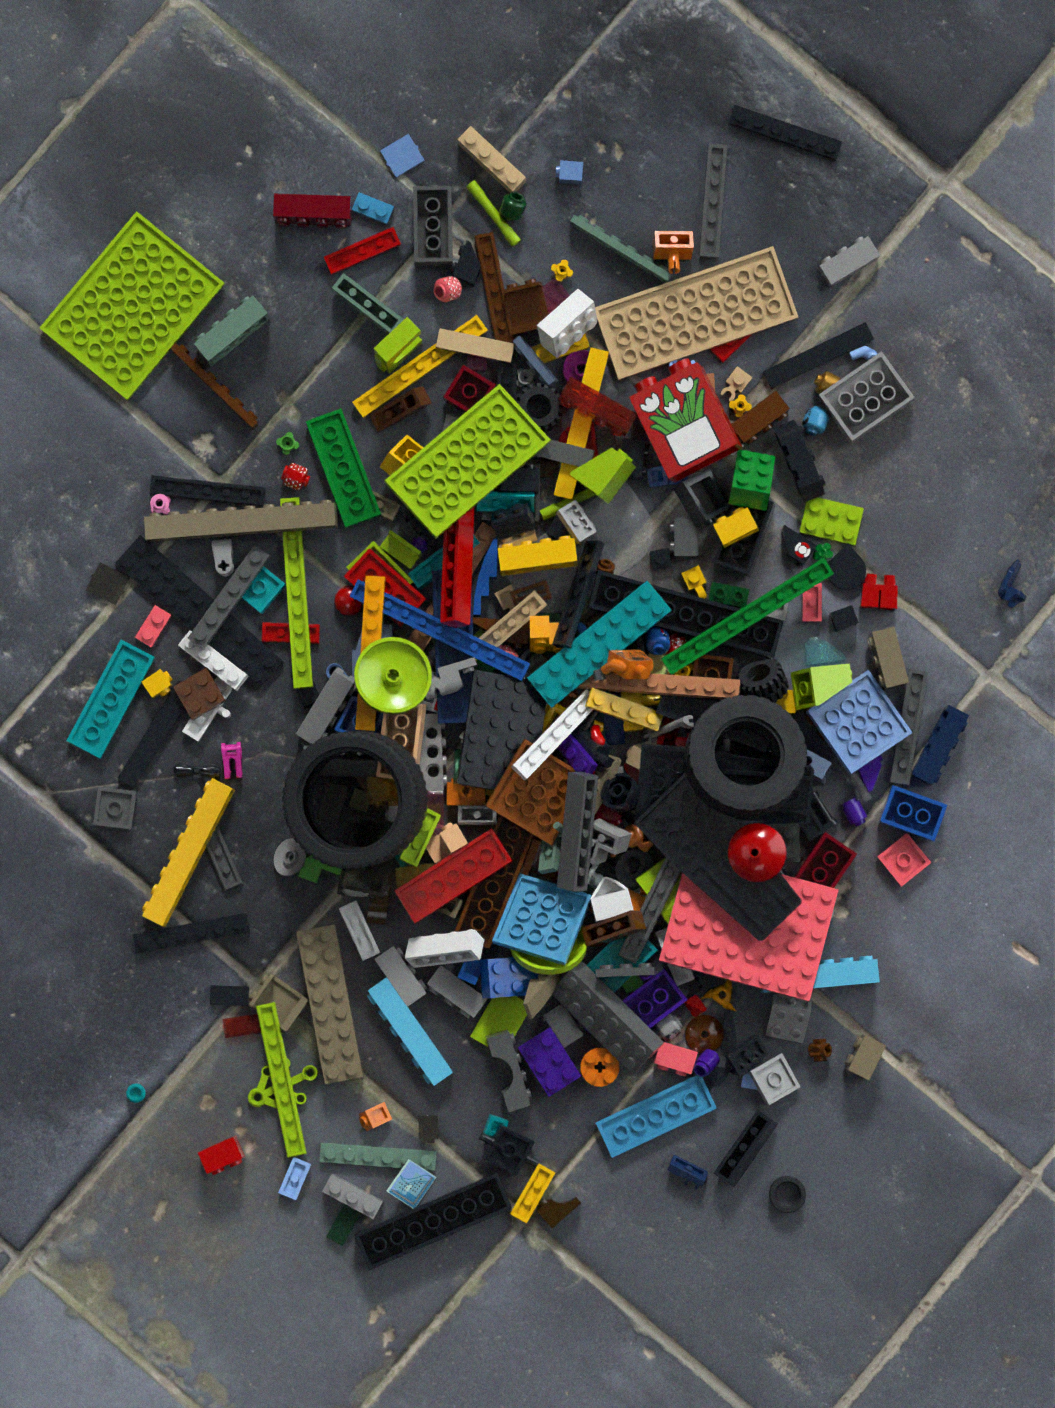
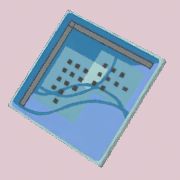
[387,1159,437,1208]

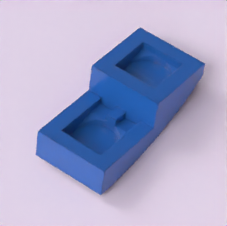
[647,466,689,488]

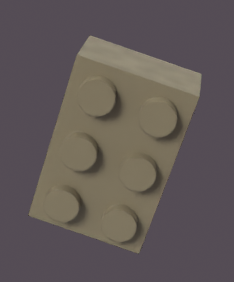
[867,627,909,691]

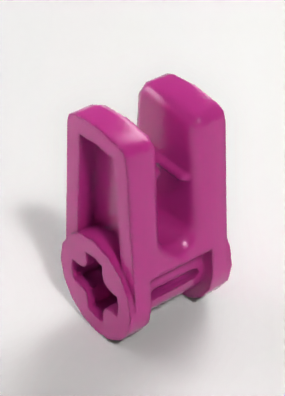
[221,742,243,779]

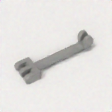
[643,715,694,744]

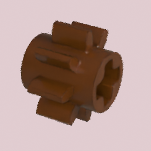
[808,1039,832,1062]

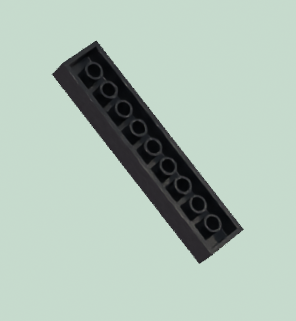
[587,570,784,659]

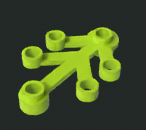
[248,1058,318,1108]

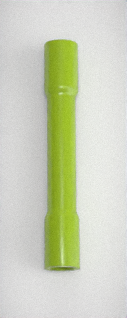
[466,180,521,247]
[539,489,595,521]

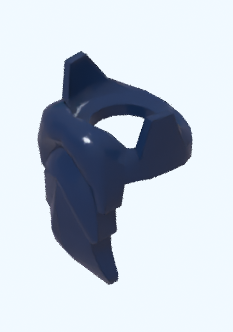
[998,559,1027,608]

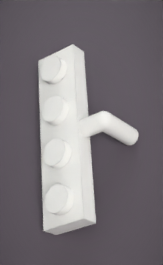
[182,676,233,742]

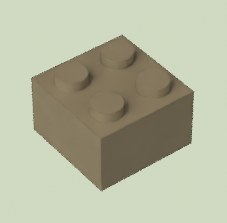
[844,1034,886,1080]

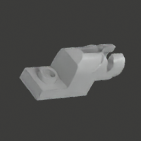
[426,657,478,700]

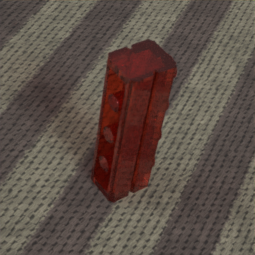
[558,377,637,437]

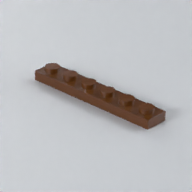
[170,343,259,430]

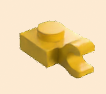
[681,565,707,599]

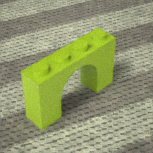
[374,317,423,374]

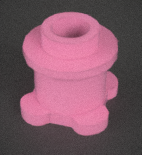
[150,494,171,515]

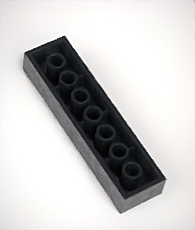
[354,1172,512,1270]

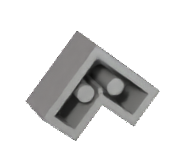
[590,818,632,865]

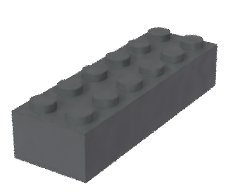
[552,961,664,1075]

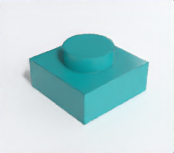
[483,1114,509,1136]

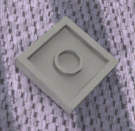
[748,1053,801,1106]

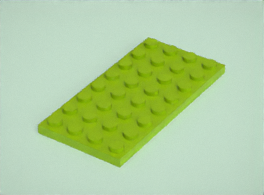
[384,384,551,539]

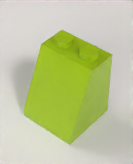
[570,448,636,504]
[790,663,852,710]

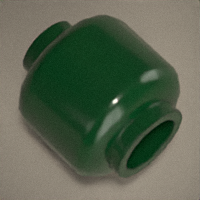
[499,192,527,221]

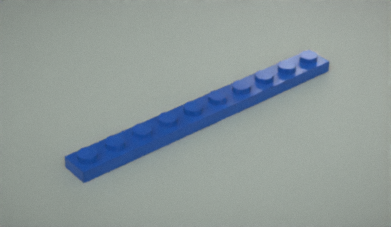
[350,579,531,681]

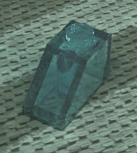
[803,637,846,666]

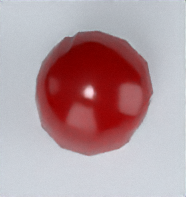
[334,585,363,616]

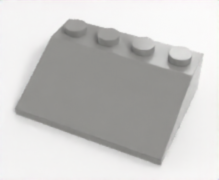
[819,351,915,445]

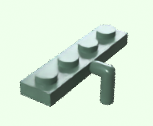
[538,822,563,874]

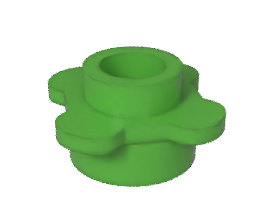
[276,432,299,455]

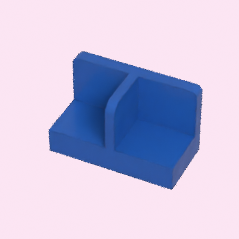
[458,960,480,985]

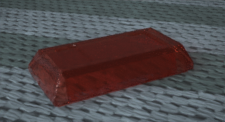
[222,1014,261,1038]

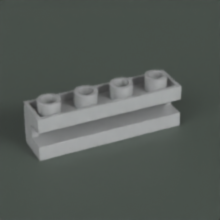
[296,667,356,743]

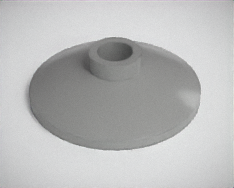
[274,838,306,876]

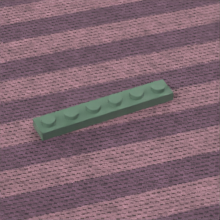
[570,215,671,283]
[320,1142,437,1171]

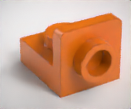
[359,1102,392,1131]

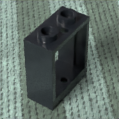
[673,468,732,528]

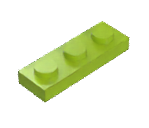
[399,808,441,867]

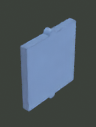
[380,134,425,178]

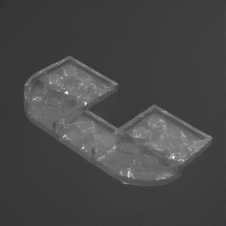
[498,481,653,615]

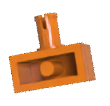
[653,231,694,274]
[447,778,486,806]

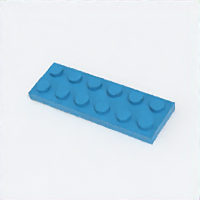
[595,1075,717,1158]

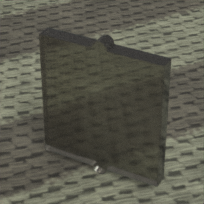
[86,562,130,605]

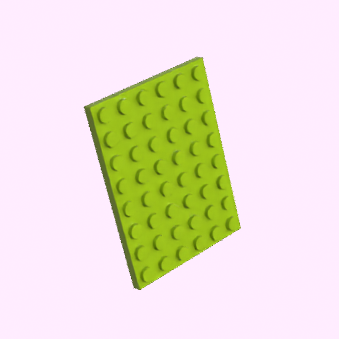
[39,211,225,401]

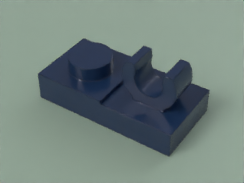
[667,1155,708,1190]

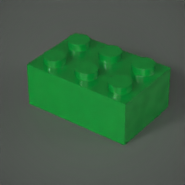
[729,450,775,511]

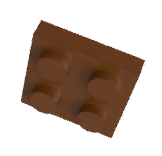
[173,668,226,720]

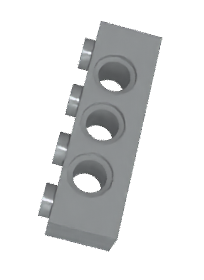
[420,714,448,792]

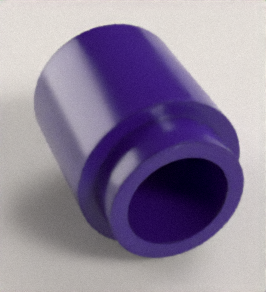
[842,797,868,827]
[693,1049,720,1077]

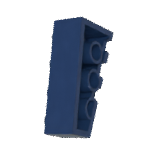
[911,705,969,786]

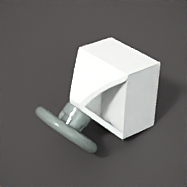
[579,863,633,922]

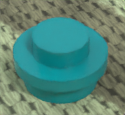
[126,1083,146,1103]

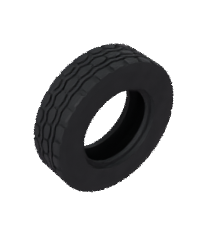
[684,695,807,818]

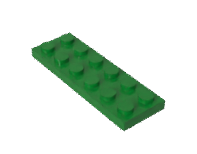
[306,408,381,528]

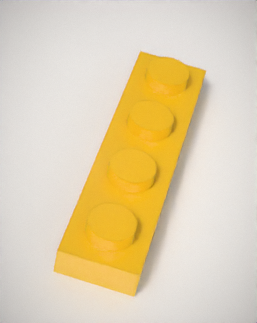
[585,688,663,732]

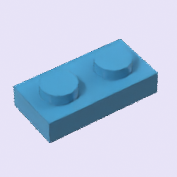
[352,192,394,225]

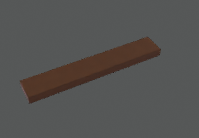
[474,232,515,344]

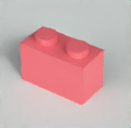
[654,1042,698,1077]

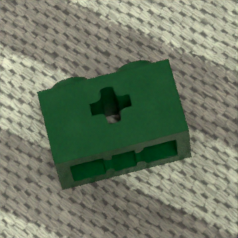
[708,582,750,609]

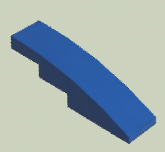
[473,539,498,617]

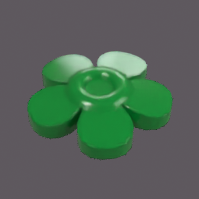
[813,543,833,561]

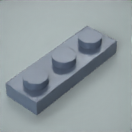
[513,336,558,385]

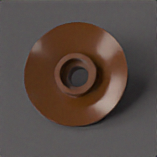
[685,1015,724,1053]

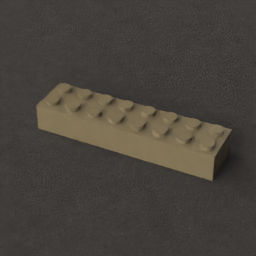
[296,925,364,1084]

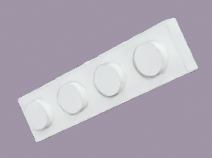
[178,630,249,691]

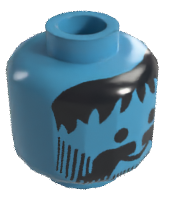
[802,406,830,436]

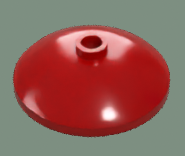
[728,823,787,882]

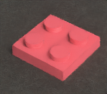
[877,833,931,887]

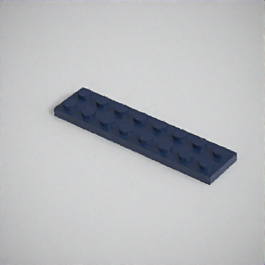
[432,570,475,724]

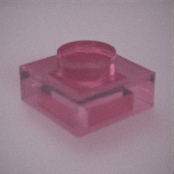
[467,354,487,370]

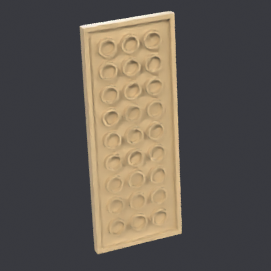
[595,246,799,381]

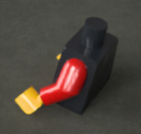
[568,719,613,775]

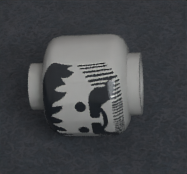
[654,1014,683,1042]

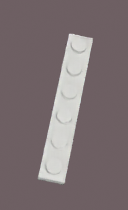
[511,689,593,781]

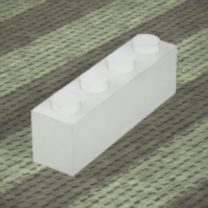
[405,929,484,968]

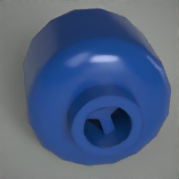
[645,627,670,655]

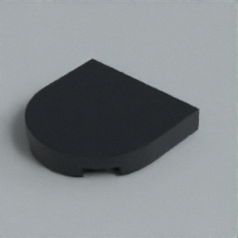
[827,544,866,590]

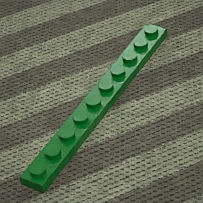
[661,558,834,675]

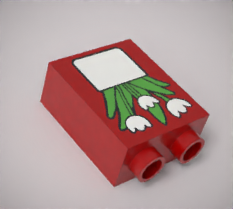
[629,358,743,483]

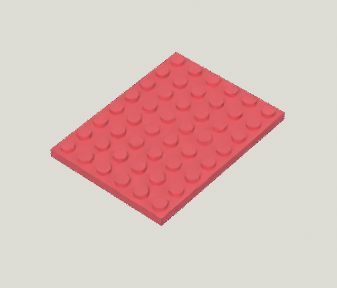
[659,873,839,1002]

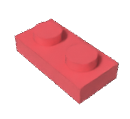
[802,583,822,622]
[135,605,172,648]

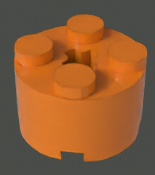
[580,1047,619,1087]

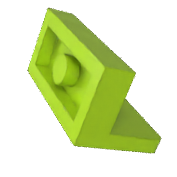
[380,530,422,570]

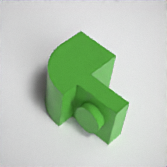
[298,856,343,883]

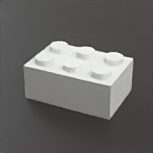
[537,289,598,358]

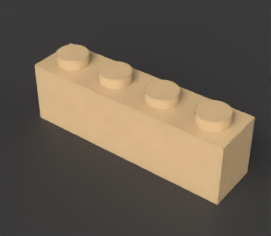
[457,126,526,193]

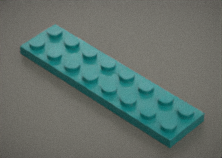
[527,581,672,708]

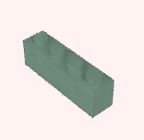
[332,273,404,334]

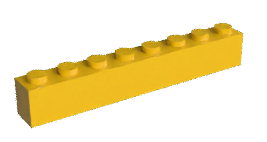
[142,778,235,927]

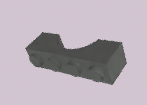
[485,1030,532,1112]

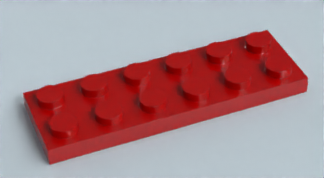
[394,828,513,924]

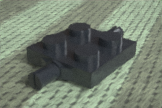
[479,1124,539,1176]

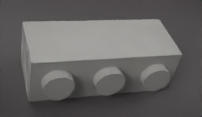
[818,236,880,288]
[375,946,427,1007]
[427,965,487,1019]
[322,1173,383,1219]

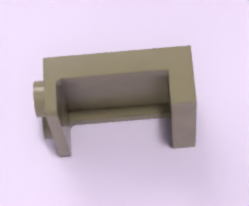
[248,973,309,1032]

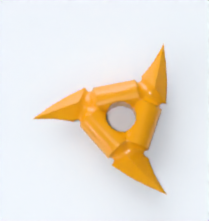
[700,980,736,1011]

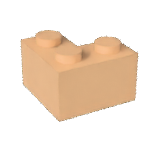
[426,822,468,864]

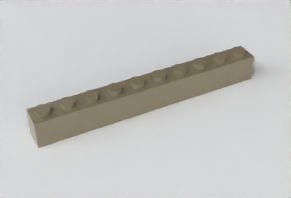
[144,500,338,542]

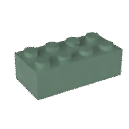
[194,296,270,367]

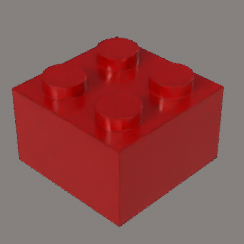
[198,1135,245,1175]

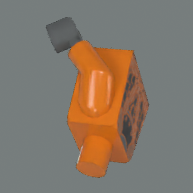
[593,649,653,681]

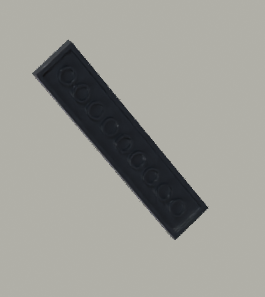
[115,535,283,690]

